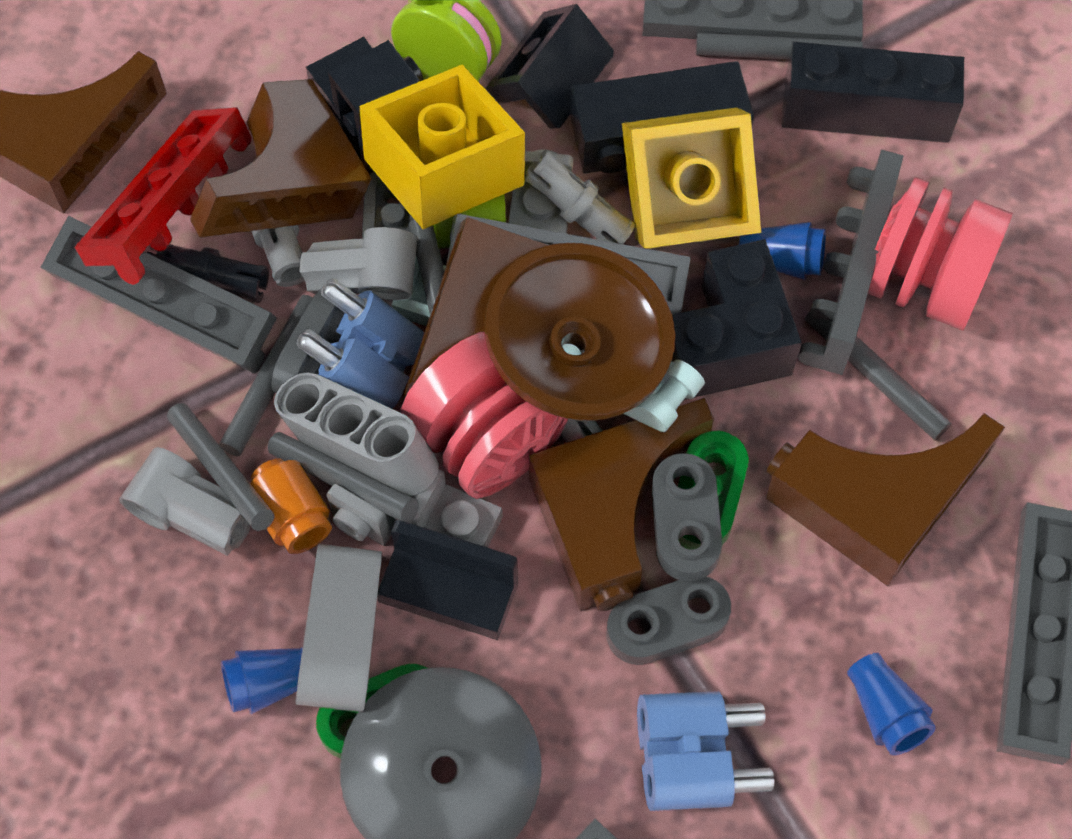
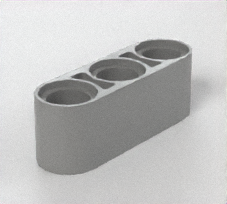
[274,372,439,496]
[296,544,382,712]

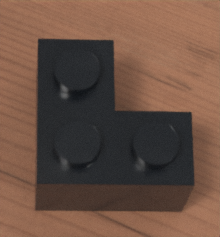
[306,36,424,175]
[671,239,802,400]

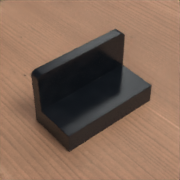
[485,4,614,129]
[377,520,518,640]

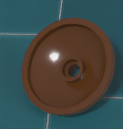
[484,243,675,420]

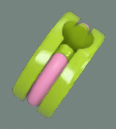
[391,0,502,82]

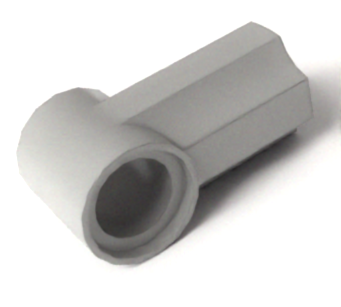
[299,227,418,300]
[119,447,250,556]

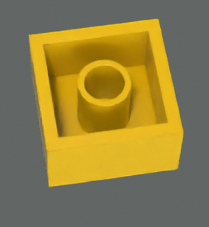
[360,65,525,229]
[622,108,761,249]

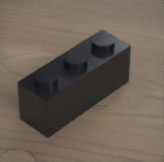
[782,41,964,143]
[571,61,754,174]

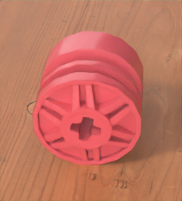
[868,177,1013,331]
[401,332,568,499]

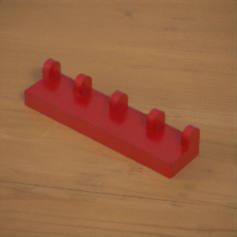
[75,107,252,285]

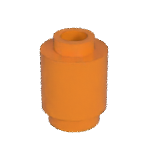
[250,458,332,554]

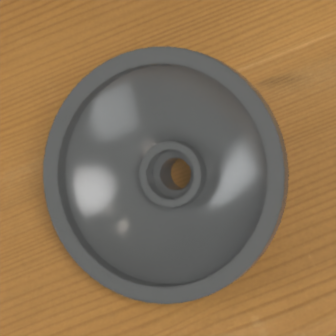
[340,667,542,839]

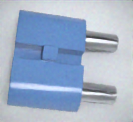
[297,278,424,409]
[637,691,774,811]

